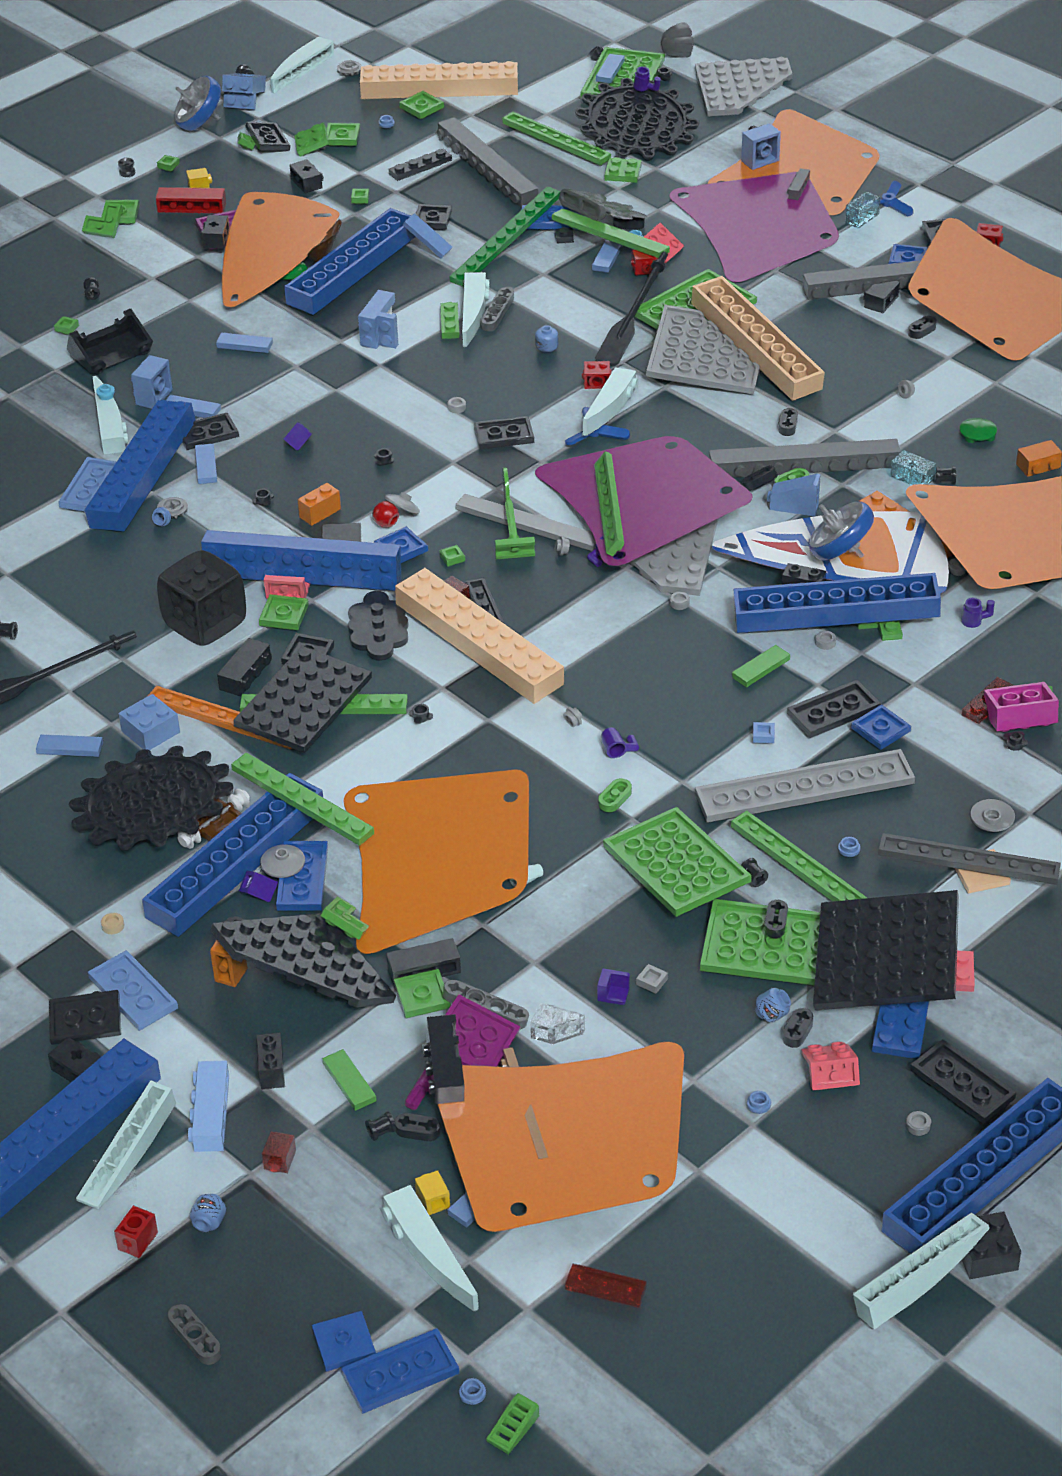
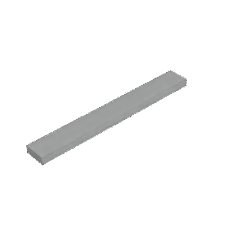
[456,494,596,551]

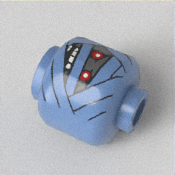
[535,325,558,353]
[755,988,791,1023]
[190,1194,226,1232]

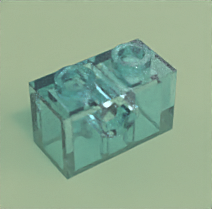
[845,191,881,228]
[890,450,936,485]

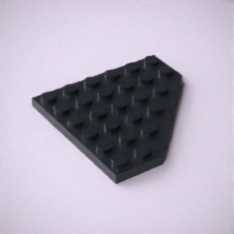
[210,913,396,1007]

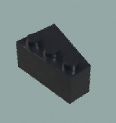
[422,1014,465,1104]

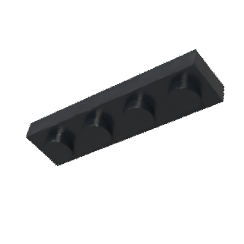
[388,149,452,181]

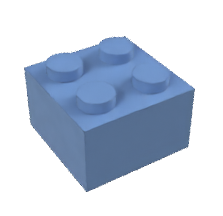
[741,123,781,170]
[131,355,173,409]
[119,694,180,750]

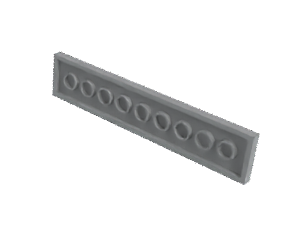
[695,749,915,822]

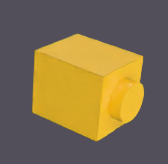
[186,168,212,188]
[415,1170,450,1215]

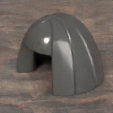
[661,22,693,57]

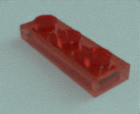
[961,677,1015,724]
[565,1263,647,1308]

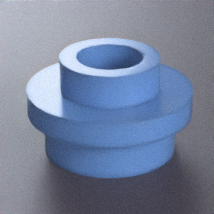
[379,115,395,129]
[152,507,171,526]
[838,837,861,857]
[747,1091,771,1114]
[459,1378,486,1405]

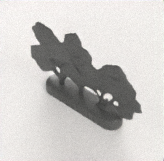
[559,189,647,220]

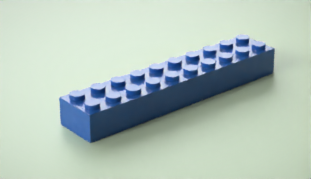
[284,208,416,315]
[85,400,196,531]
[201,530,402,591]
[733,572,941,633]
[142,773,323,937]
[0,1038,161,1218]
[882,1078,1062,1254]

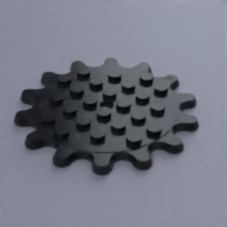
[575,78,699,161]
[69,746,234,850]

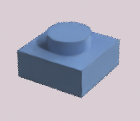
[753,722,775,743]

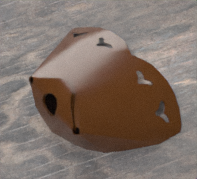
[307,219,342,263]

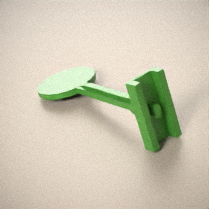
[495,467,535,559]

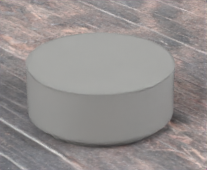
[448,397,466,413]
[670,592,690,610]
[815,631,836,650]
[906,1111,931,1136]

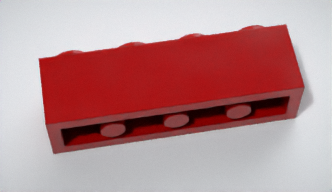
[156,187,226,213]

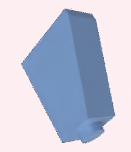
[767,474,821,516]

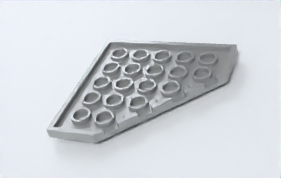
[695,57,792,116]
[646,305,760,394]
[623,519,717,596]

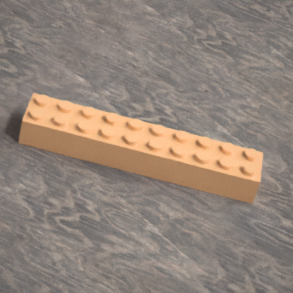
[360,61,518,99]
[691,276,825,401]
[395,568,564,704]

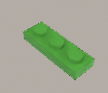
[440,302,460,339]

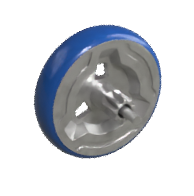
[174,76,221,131]
[809,501,874,561]

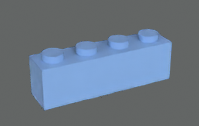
[188,1061,229,1152]

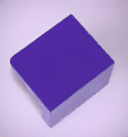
[284,421,313,450]
[239,870,278,902]
[597,968,630,1005]

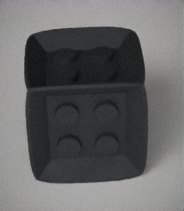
[157,550,247,646]

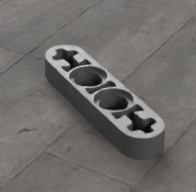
[481,287,514,331]
[443,980,529,1029]

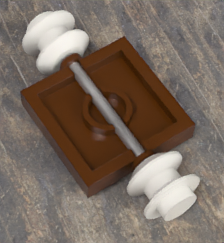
[178,788,250,849]

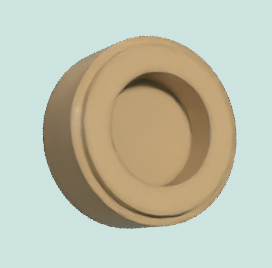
[101,913,124,934]

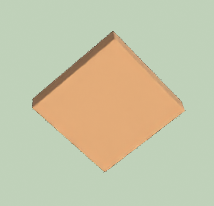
[955,849,1011,894]

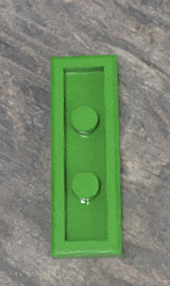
[732,645,790,687]
[322,1049,377,1111]

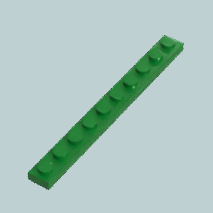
[449,187,561,287]

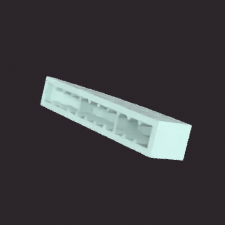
[270,36,334,93]
[462,272,489,347]
[583,367,638,436]
[93,376,129,455]
[76,1081,176,1209]
[382,1185,478,1311]
[853,1213,989,1329]

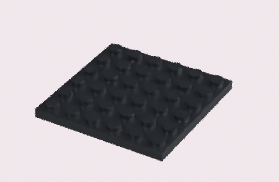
[813,890,959,1010]

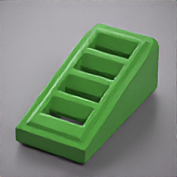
[487,1393,539,1455]

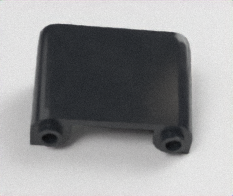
[67,308,153,375]

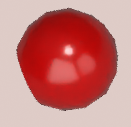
[372,501,399,528]

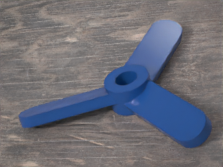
[855,181,914,216]
[565,407,630,445]

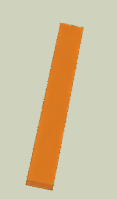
[148,685,292,749]

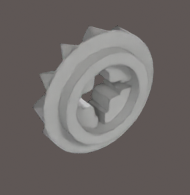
[337,60,362,77]
[157,497,188,519]

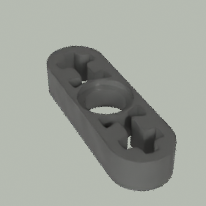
[168,1304,221,1365]

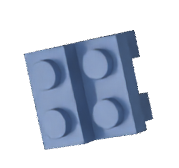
[222,73,266,110]
[358,290,399,349]

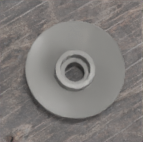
[384,492,420,514]
[970,799,1015,832]
[261,844,305,878]

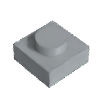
[636,964,668,994]

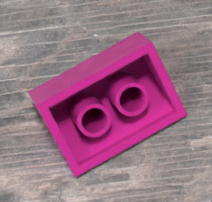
[984,682,1059,732]

